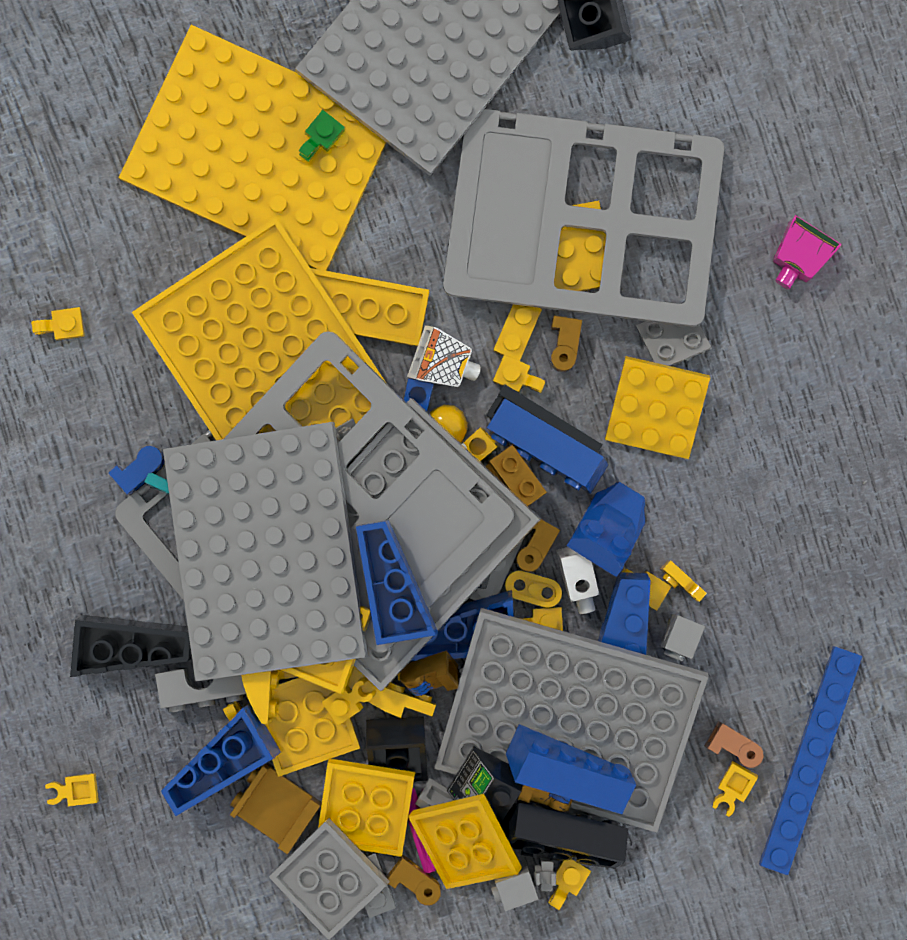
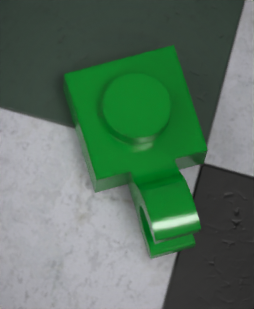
[298,110,345,162]

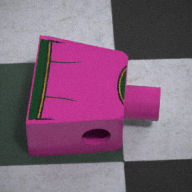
[773,215,842,289]

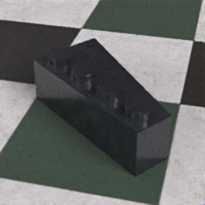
[70,615,192,677]
[500,801,629,869]

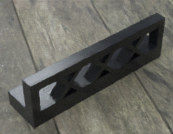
[486,384,603,453]

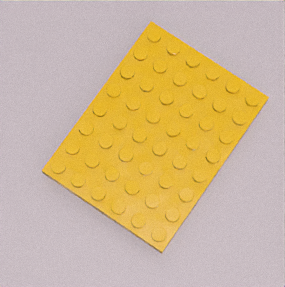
[118,25,387,271]
[132,217,385,441]

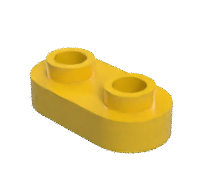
[505,571,562,608]

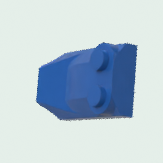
[567,482,645,577]

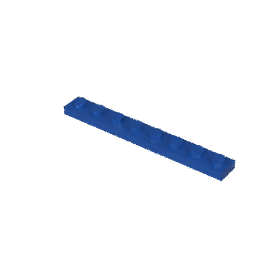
[759,646,862,875]

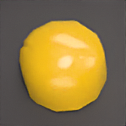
[429,404,468,443]

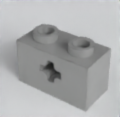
[659,614,705,662]
[490,860,539,911]

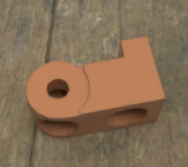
[704,721,763,768]

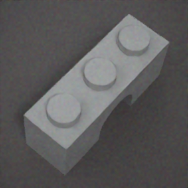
[155,668,246,712]

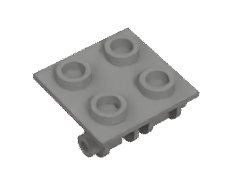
[636,321,712,366]

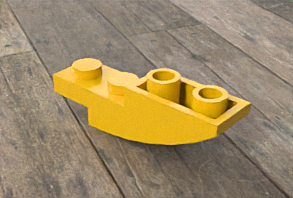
[347,666,436,718]
[241,670,279,724]

